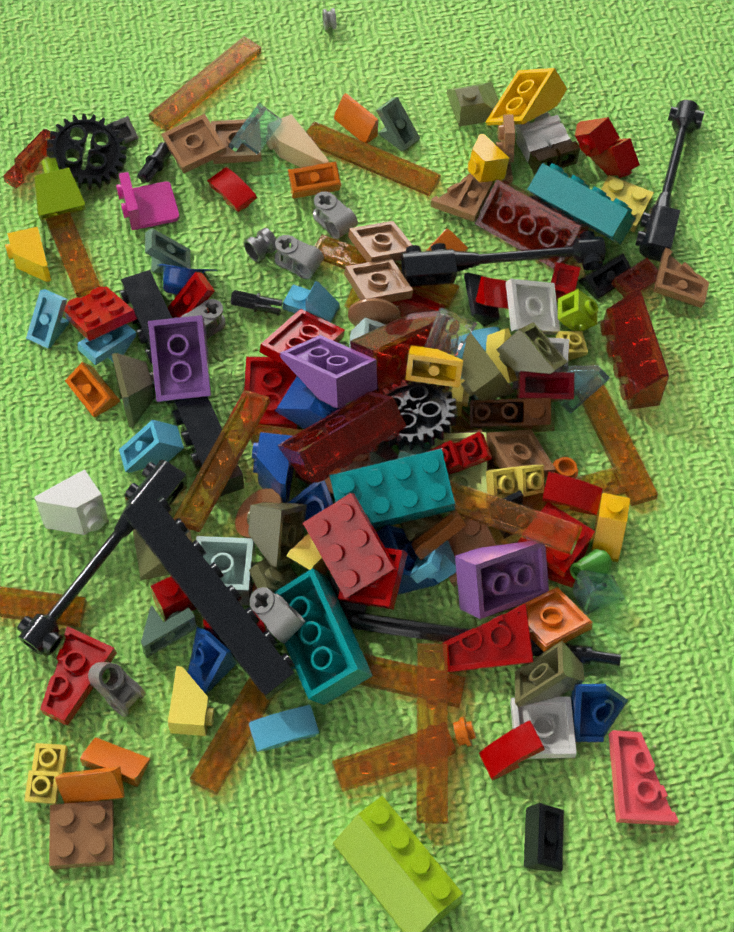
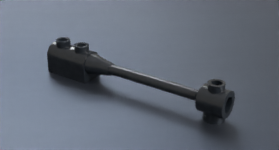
[635,100,705,262]
[401,231,606,287]
[17,460,187,655]

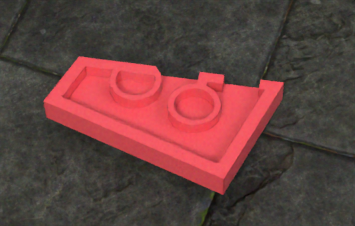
[608,730,679,826]

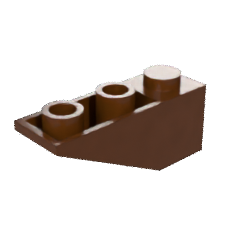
[470,398,555,432]

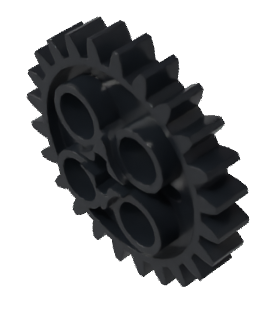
[47,114,127,190]
[368,379,458,451]

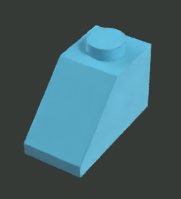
[119,419,184,473]

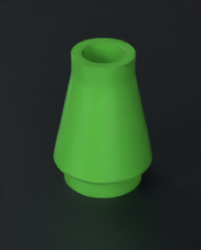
[570,549,612,580]

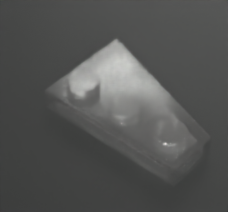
[417,308,478,385]

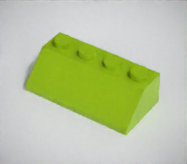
[333,795,463,932]

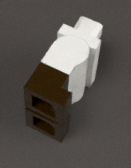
[515,111,580,175]

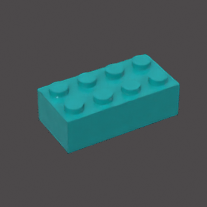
[527,163,636,245]
[330,449,455,529]
[267,568,373,705]

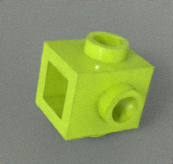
[558,289,598,332]

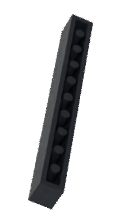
[119,270,244,499]

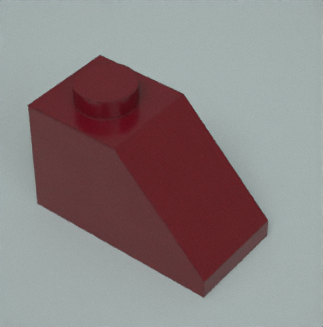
[517,371,575,402]

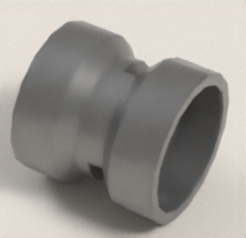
[243,228,276,262]

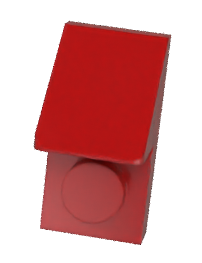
[168,272,215,318]

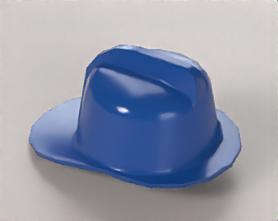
[157,264,218,295]

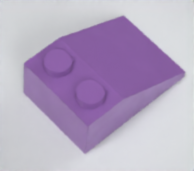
[148,315,211,402]
[280,335,377,408]
[455,539,549,619]

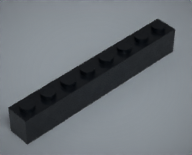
[123,491,296,700]

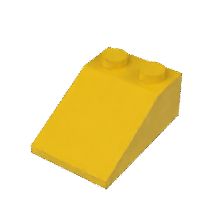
[486,68,567,125]

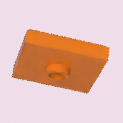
[511,587,593,652]

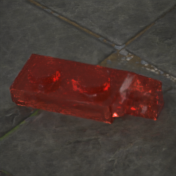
[3,129,51,189]

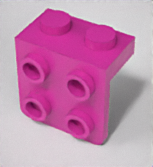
[116,172,180,230]

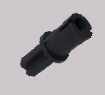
[138,142,171,184]
[231,290,283,316]

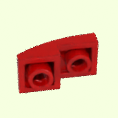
[207,167,257,212]
[427,431,492,474]
[542,472,603,516]
[479,720,545,781]

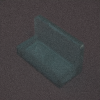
[228,103,282,154]

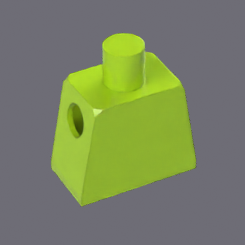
[35,158,86,221]

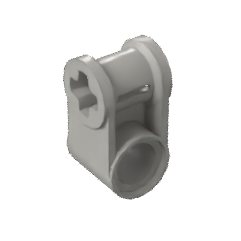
[313,191,358,239]
[275,235,324,279]
[181,299,226,339]
[249,587,305,644]
[88,662,146,717]

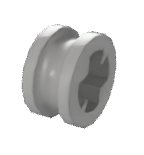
[322,8,337,30]

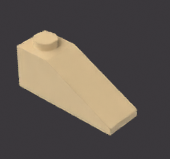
[265,114,329,167]

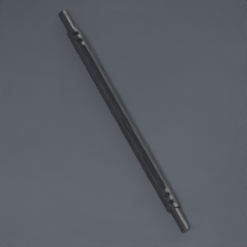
[343,610,621,666]

